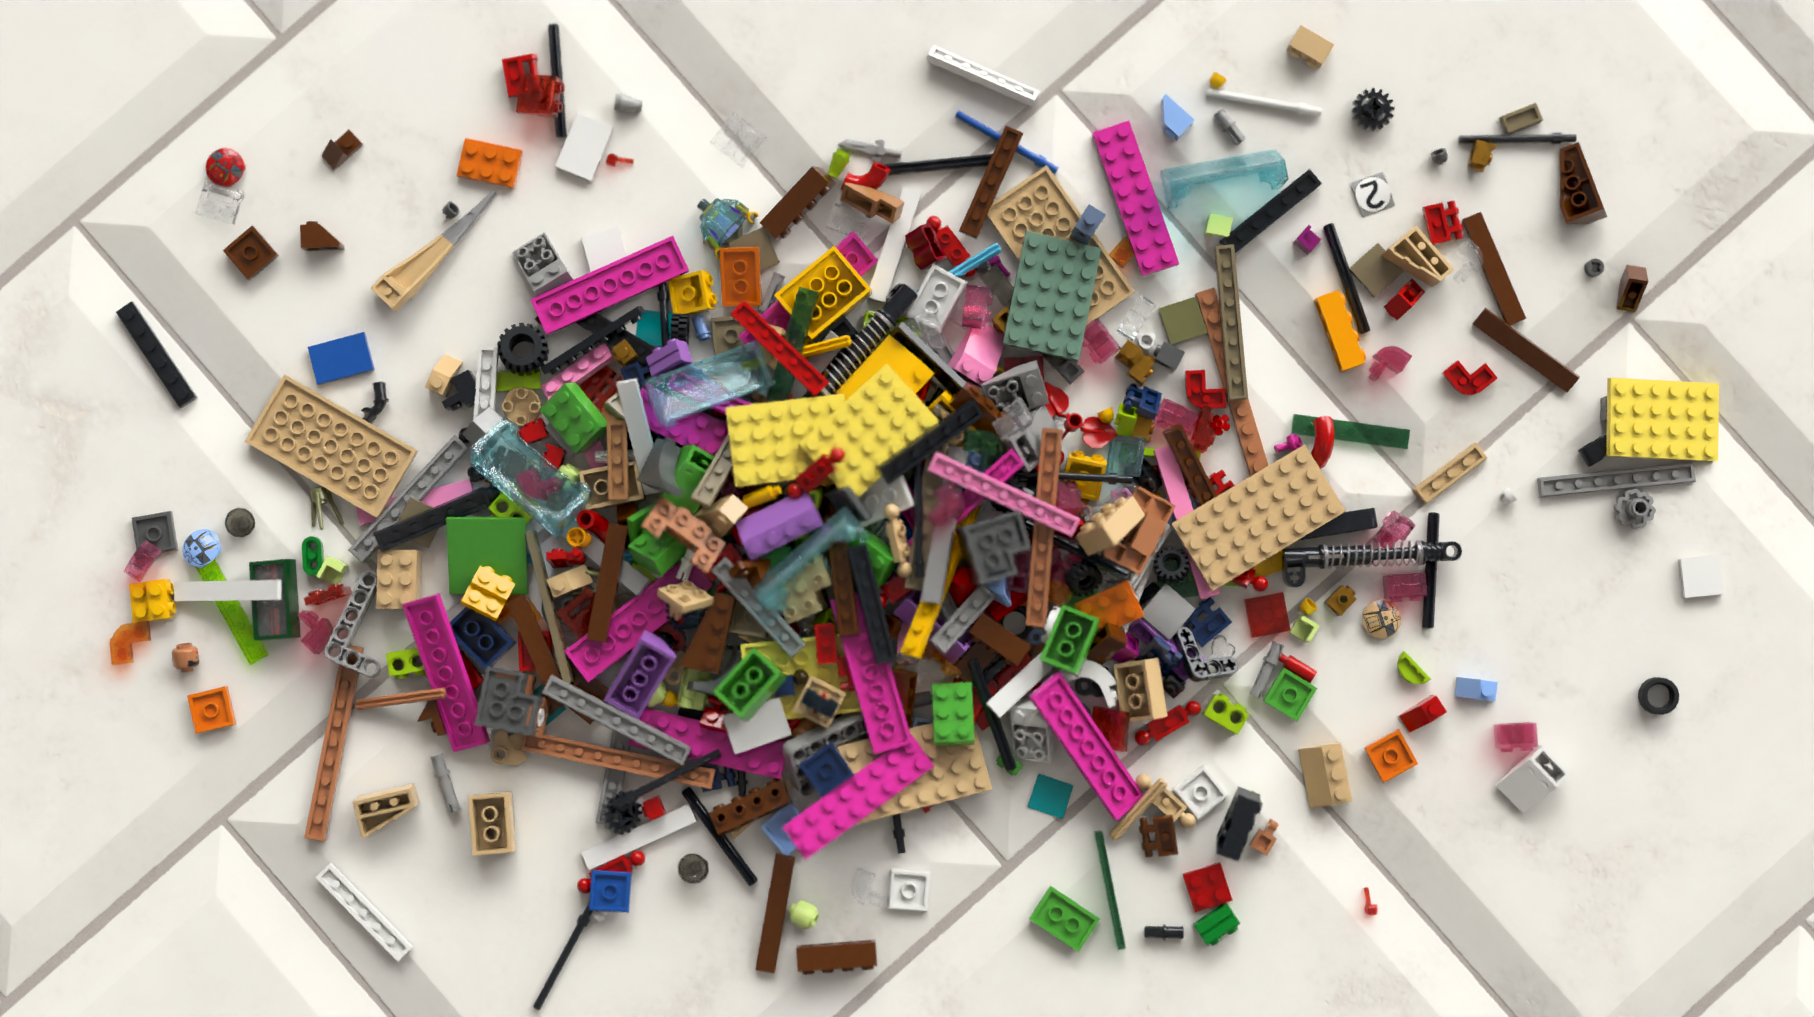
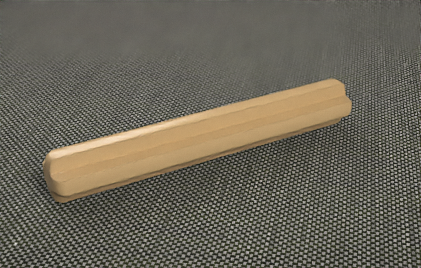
[1110,778,1167,840]

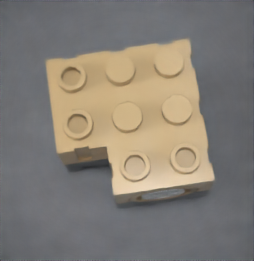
[766,546,833,624]

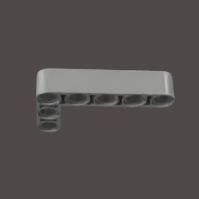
[324,571,381,678]
[783,711,867,796]

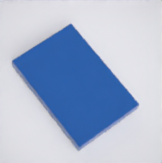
[308,332,375,385]

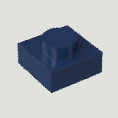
[775,675,795,697]

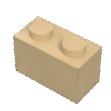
[1286,25,1334,69]

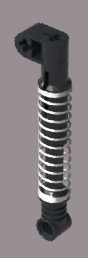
[804,284,918,398]
[1282,540,1462,588]

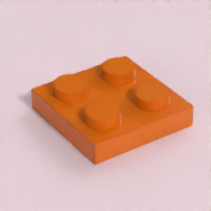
[187,686,236,734]
[1364,729,1418,783]

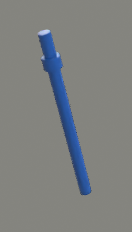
[955,110,1059,174]

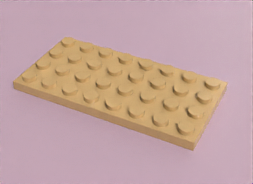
[987,165,1135,326]
[244,374,418,518]
[1171,444,1346,592]
[836,723,992,825]

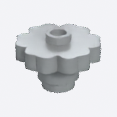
[1614,489,1656,529]

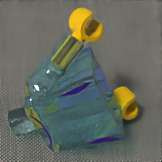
[697,198,759,259]

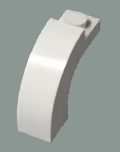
[1059,659,1118,708]

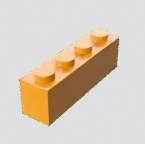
[1314,290,1366,373]

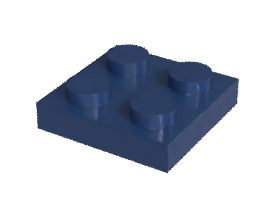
[799,742,855,798]

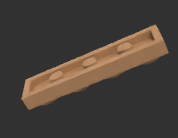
[607,421,629,500]

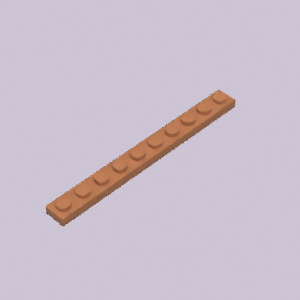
[1195,287,1269,476]
[1026,428,1063,627]
[304,645,364,842]
[520,734,716,789]

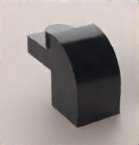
[442,370,476,411]

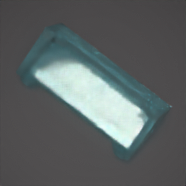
[1160,149,1289,209]
[641,340,773,428]
[471,418,591,539]
[755,506,871,614]

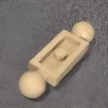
[883,504,913,578]
[1136,774,1196,829]

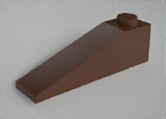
[1560,142,1607,224]

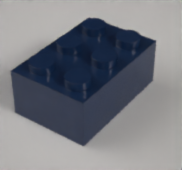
[450,607,517,670]

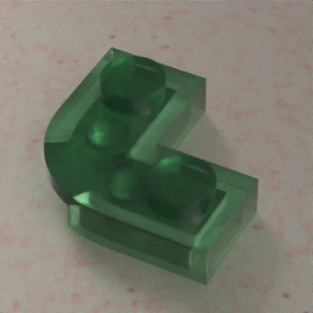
[963,430,1003,470]

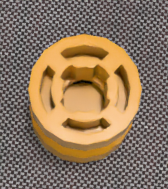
[567,527,592,548]

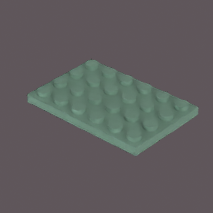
[1002,231,1101,362]

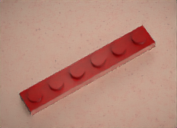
[730,300,829,397]

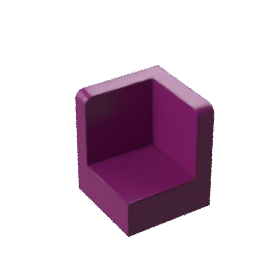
[1293,225,1321,255]
[1112,632,1139,663]

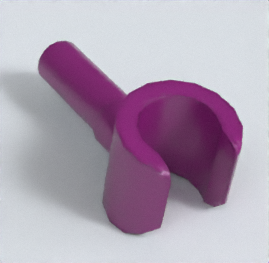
[988,255,1011,277]

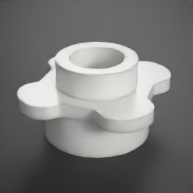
[1136,332,1156,352]

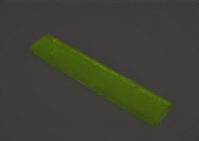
[195,559,269,665]

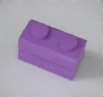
[646,339,693,380]

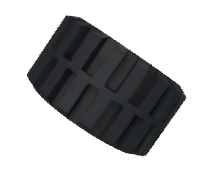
[497,323,549,376]

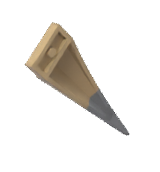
[371,191,496,312]

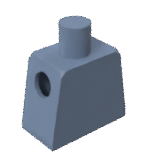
[1070,204,1106,245]

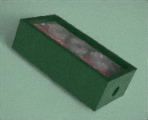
[249,559,301,641]

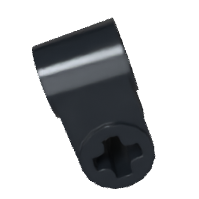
[1578,435,1607,467]
[1125,457,1162,494]

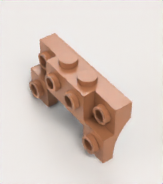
[1101,486,1176,575]
[641,497,726,574]

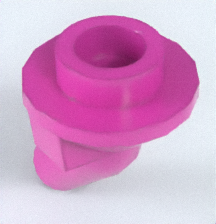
[1274,433,1303,453]

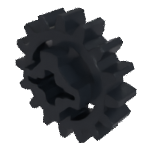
[1351,88,1395,131]
[600,791,642,835]

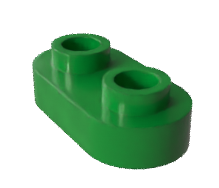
[302,536,324,576]

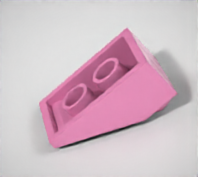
[948,317,1004,388]

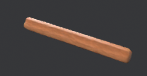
[355,688,446,710]

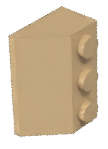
[1298,742,1352,807]

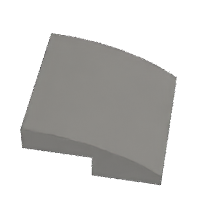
[1141,583,1195,641]

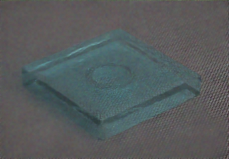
[1105,436,1146,477]

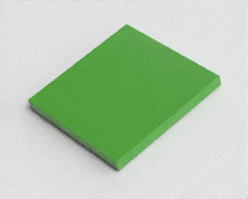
[446,517,529,595]

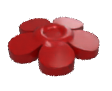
[1209,414,1230,436]

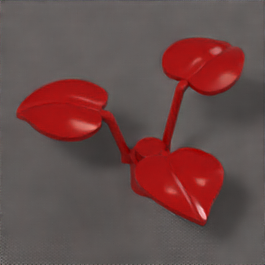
[1035,382,1118,471]

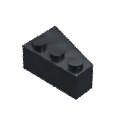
[1216,786,1263,862]

